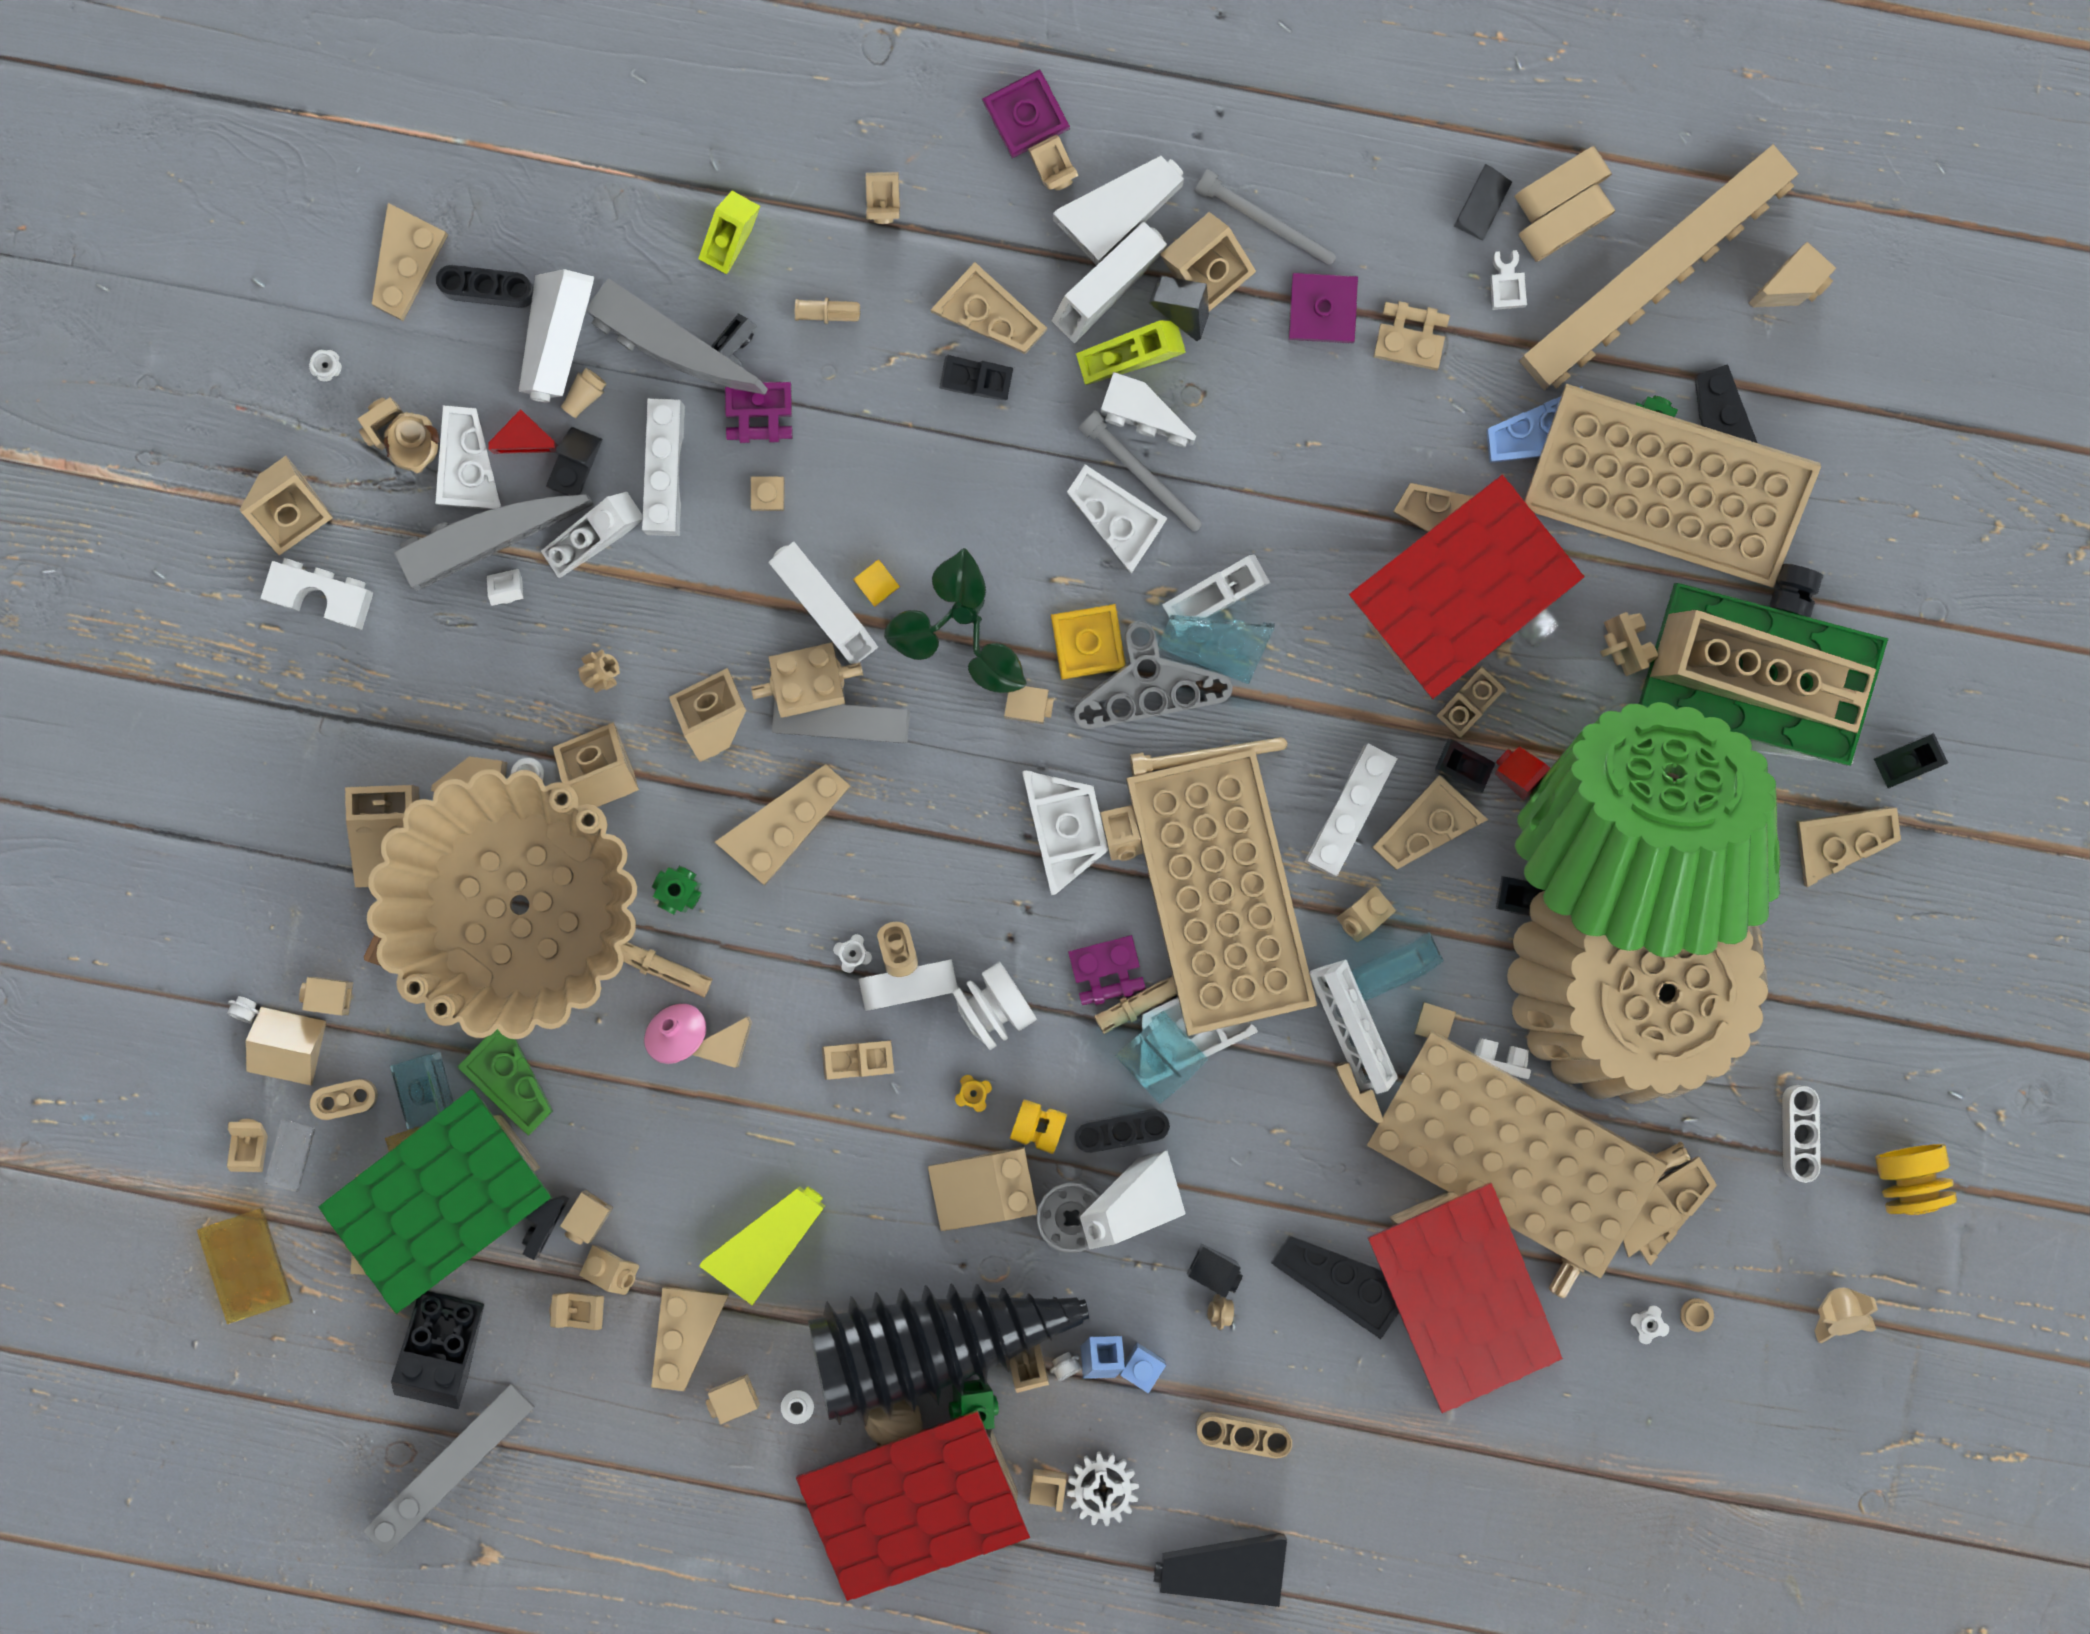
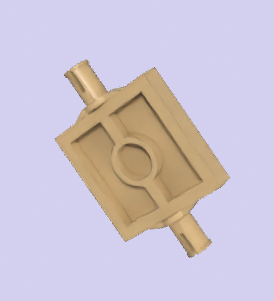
[751,642,863,718]

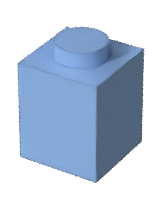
[1080,1336,1125,1379]
[1120,1343,1166,1394]

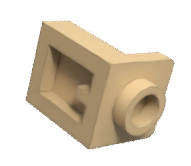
[1100,805,1143,861]

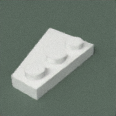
[1067,465,1168,574]

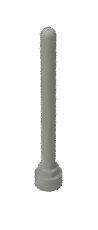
[1194,169,1336,265]
[1078,410,1201,531]

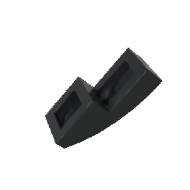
[939,355,1013,401]

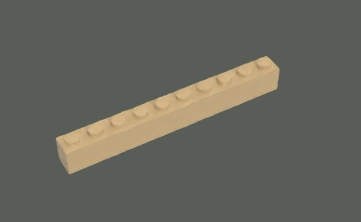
[1519,144,1799,391]

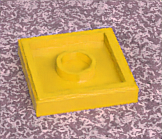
[1051,604,1126,680]

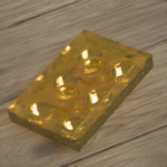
[197,1208,293,1324]

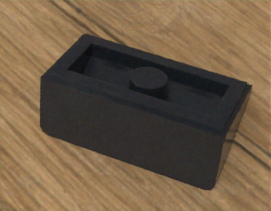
[1454,164,1512,241]

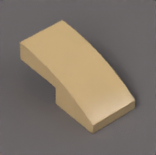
[822,1040,894,1080]
[1334,1062,1384,1123]

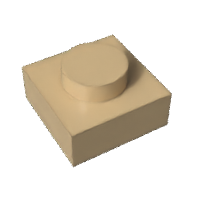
[751,477,785,511]

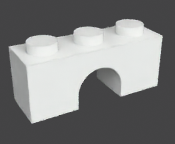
[260,558,373,630]

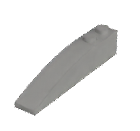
[586,278,768,395]
[394,494,594,591]
[362,1384,535,1555]

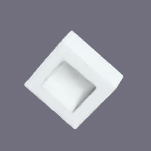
[487,569,524,606]

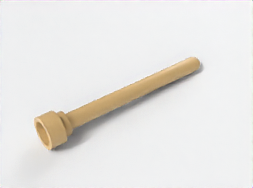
[1130,737,1287,776]

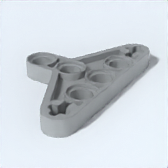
[1074,621,1233,729]

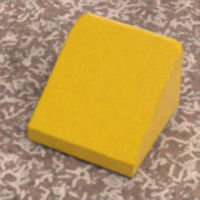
[853,559,900,607]

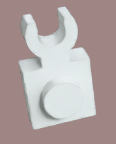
[1490,250,1527,310]

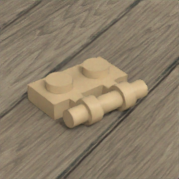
[1373,301,1450,371]

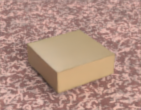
[1414,1002,1456,1039]

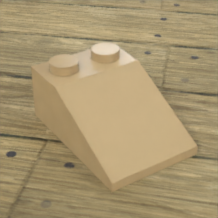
[928,1146,1038,1231]

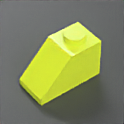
[698,191,761,274]

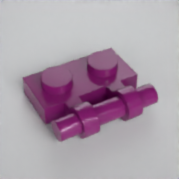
[725,382,793,443]
[1068,935,1146,1006]

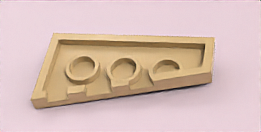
[715,764,851,885]

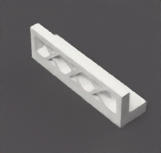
[1309,959,1398,1094]

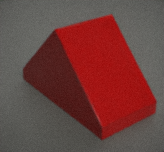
[488,409,558,454]

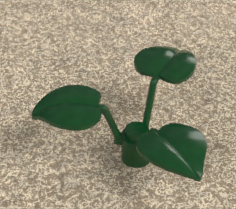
[884,548,1027,693]

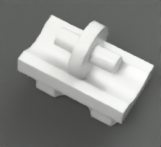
[1474,1038,1531,1079]

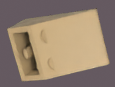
[345,785,420,888]

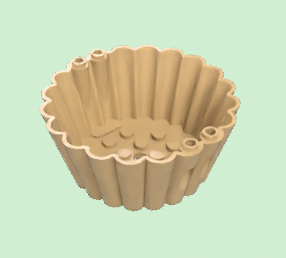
[367,769,637,1039]
[1507,891,1768,1105]

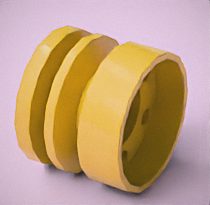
[1875,1144,1957,1215]

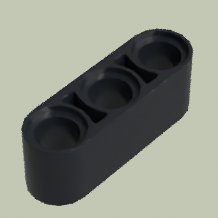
[436,265,534,308]
[1074,1109,1170,1153]

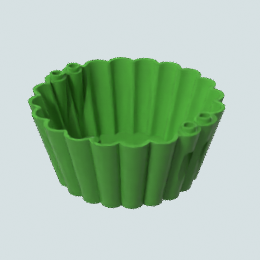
[1515,702,1780,957]

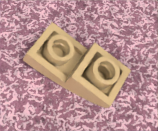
[1436,666,1506,738]

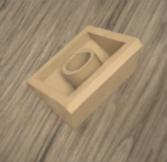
[246,1007,326,1085]

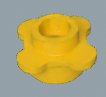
[955,1075,992,1112]

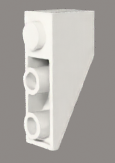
[1100,372,1196,448]
[541,492,643,578]

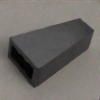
[1153,1533,1287,1607]

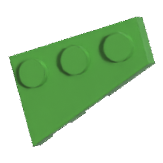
[457,1029,553,1136]

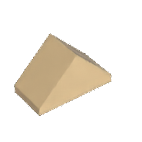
[692,1017,752,1068]
[1010,1344,1049,1393]

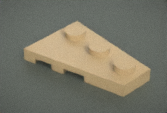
[372,203,448,321]
[1371,775,1488,870]

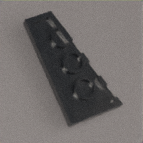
[1695,364,1757,443]
[1271,1235,1399,1339]

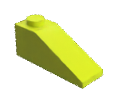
[1076,320,1186,385]

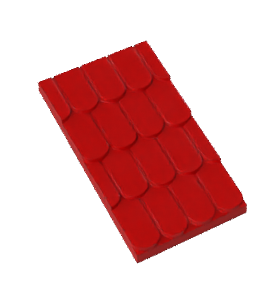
[1348,474,1585,699]
[1367,1182,1563,1413]
[796,1410,1030,1601]

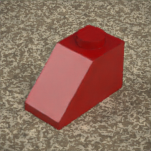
[1495,746,1550,801]

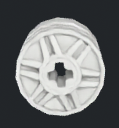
[953,961,1037,1050]

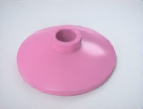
[644,1004,706,1064]

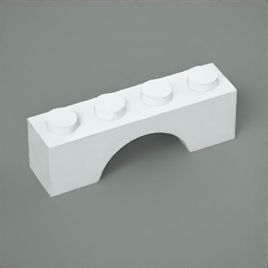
[642,399,685,536]
[1305,743,1398,877]

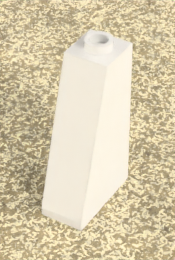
[1053,156,1184,266]
[1052,222,1167,343]
[519,269,594,403]
[769,542,878,664]
[1080,1151,1186,1249]

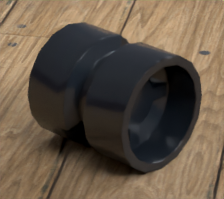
[1769,564,1823,618]

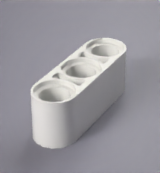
[858,959,958,1011]
[1782,1085,1821,1183]

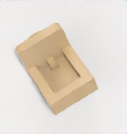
[1028,134,1078,191]
[865,172,900,224]
[358,397,404,451]
[1337,885,1396,942]
[227,1119,268,1172]
[579,1245,639,1295]
[549,1292,604,1330]

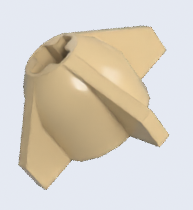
[1814,1287,1878,1343]

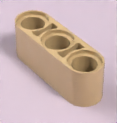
[1514,146,1612,224]
[1518,183,1616,262]
[1196,1412,1292,1459]

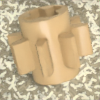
[578,649,620,693]

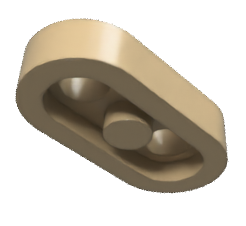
[877,922,918,977]
[310,1079,378,1120]

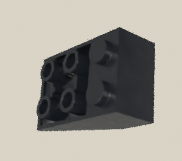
[391,1291,484,1409]

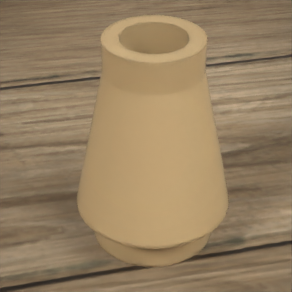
[561,368,607,418]

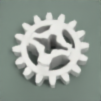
[1067,1452,1139,1526]

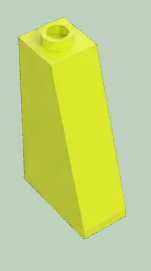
[699,1186,825,1305]

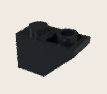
[1187,1243,1243,1298]

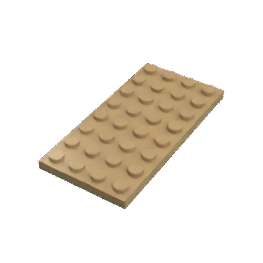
[1524,384,1821,588]
[1126,749,1317,1036]
[1367,1031,1667,1279]

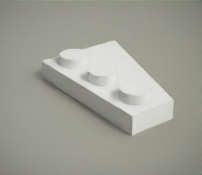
[435,405,501,510]

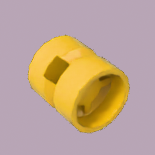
[1009,1099,1067,1154]

